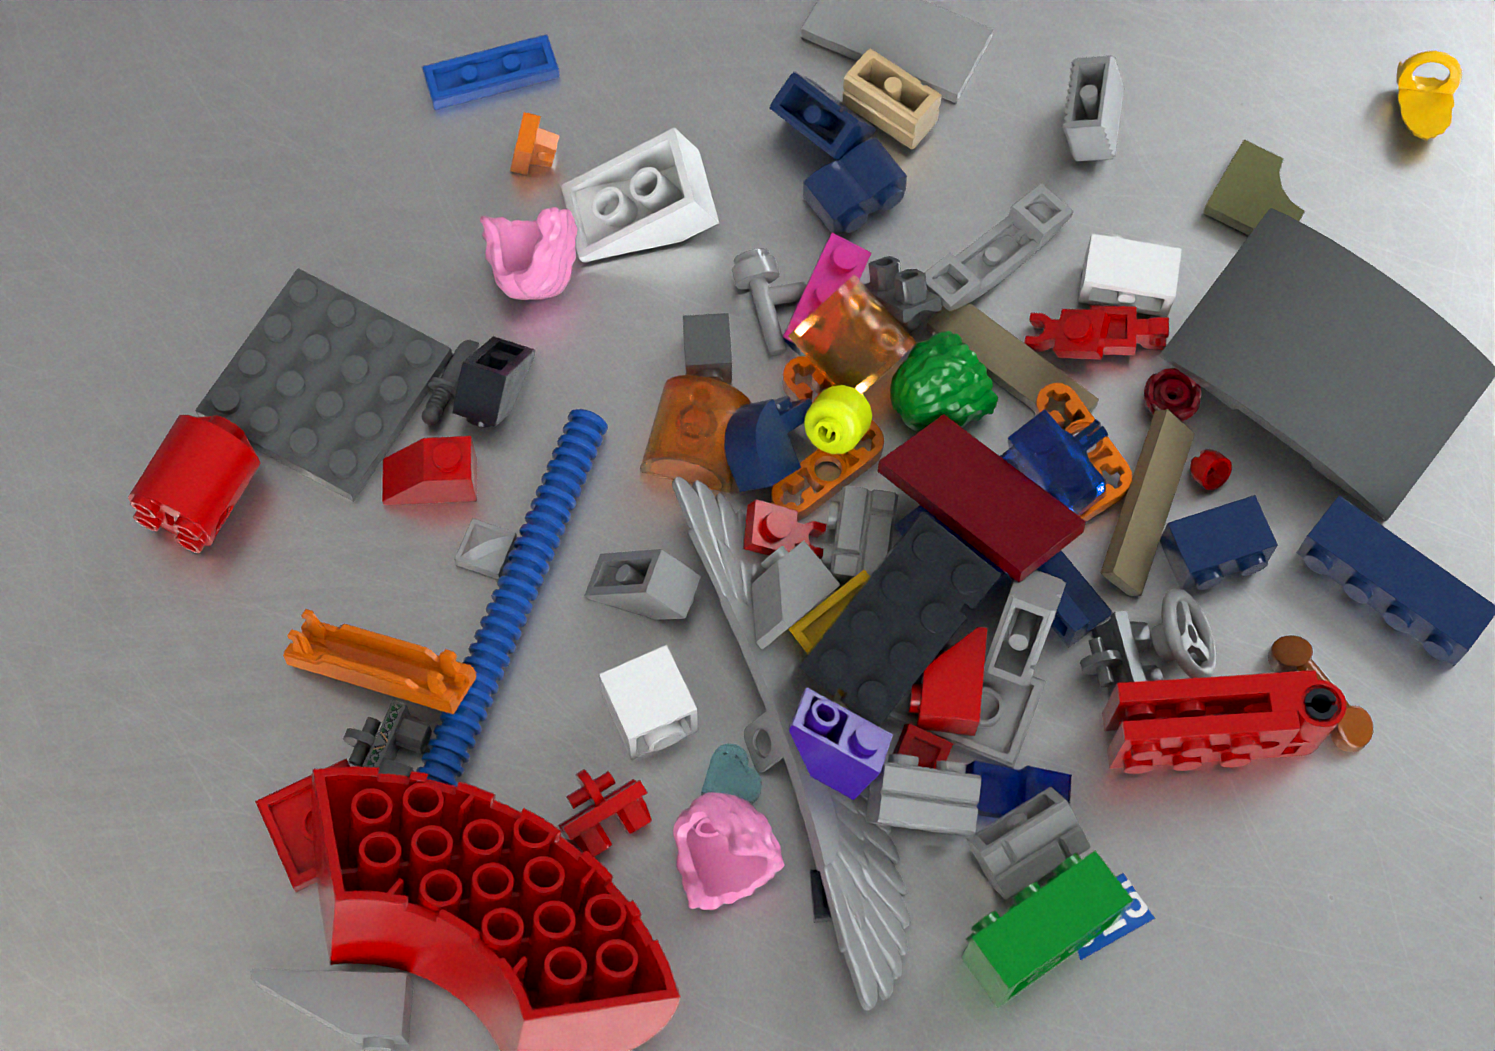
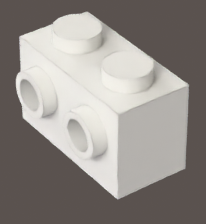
[1078,233,1182,317]

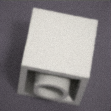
[599,645,698,760]

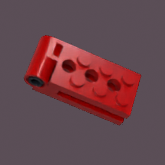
[1102,670,1347,774]

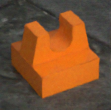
[510,112,560,175]

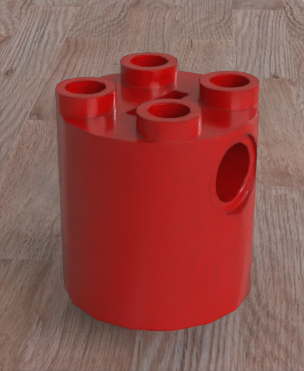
[128,415,261,553]

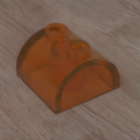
[788,274,917,394]
[640,375,751,493]

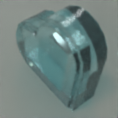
[701,743,762,805]

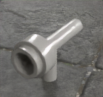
[732,248,806,356]

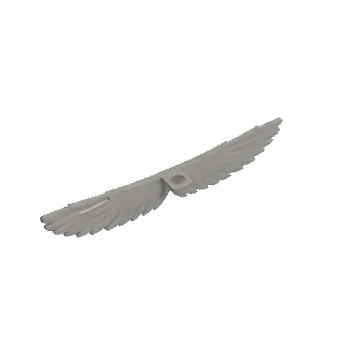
[672,477,910,1010]

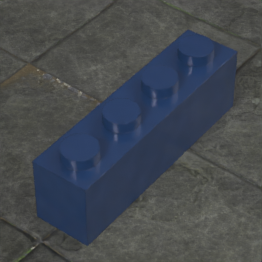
[1296,495,1495,666]

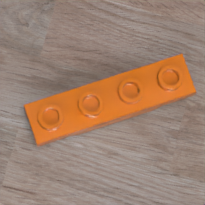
[283,609,477,715]

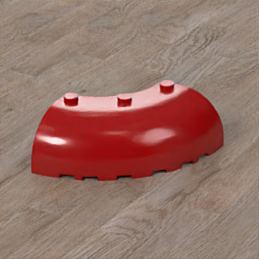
[312,766,681,1051]

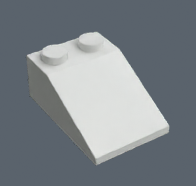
[561,128,719,262]

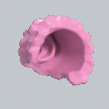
[480,207,578,300]
[673,792,784,910]

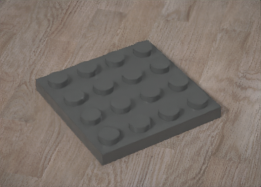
[195,268,453,502]

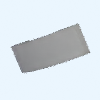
[924,183,1074,311]

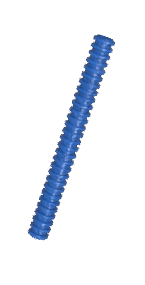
[416,409,608,787]

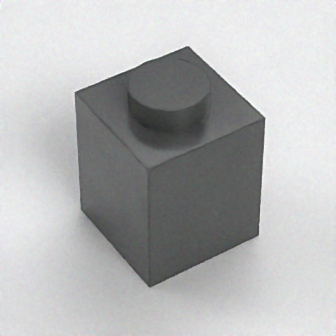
[683,313,732,388]

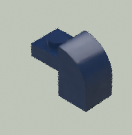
[724,396,812,492]

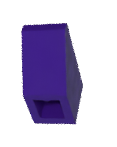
[788,687,893,800]

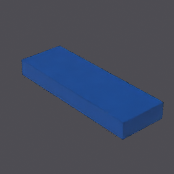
[422,34,560,110]

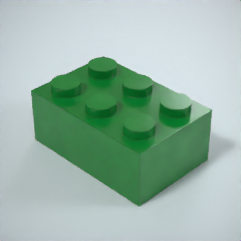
[961,850,1134,1008]

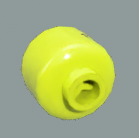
[804,385,873,454]

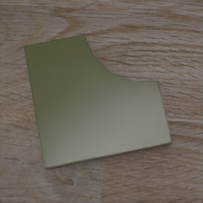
[1203,139,1305,236]

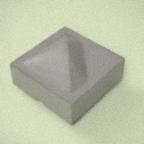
[454,518,517,579]

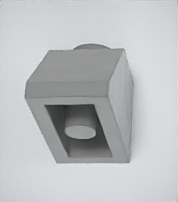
[752,541,841,650]
[584,549,701,620]

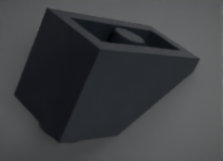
[452,336,535,427]

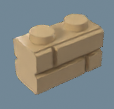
[842,48,942,150]

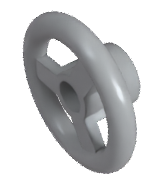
[1152,589,1216,678]

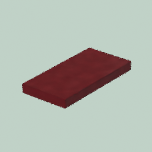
[877,414,1086,583]

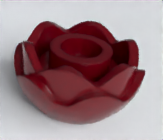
[1144,368,1201,422]

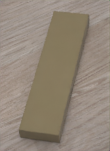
[926,303,1099,432]
[1100,409,1195,596]

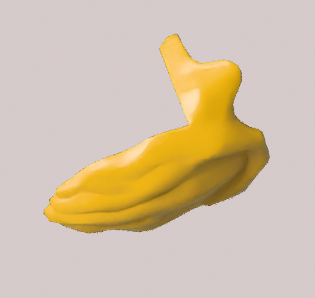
[1396,51,1462,141]

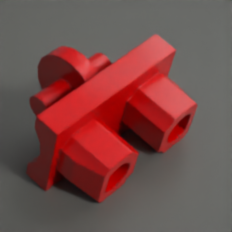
[557,769,652,857]

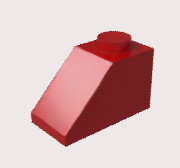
[382,436,477,505]
[909,627,987,736]

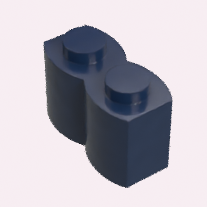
[803,137,907,235]

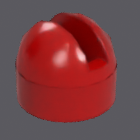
[1190,449,1232,490]

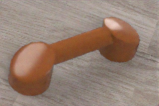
[1268,635,1373,752]

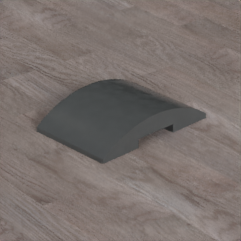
[1159,208,1495,521]

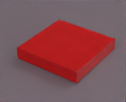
[255,759,351,892]

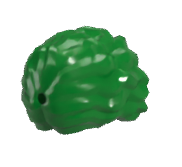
[890,331,998,432]

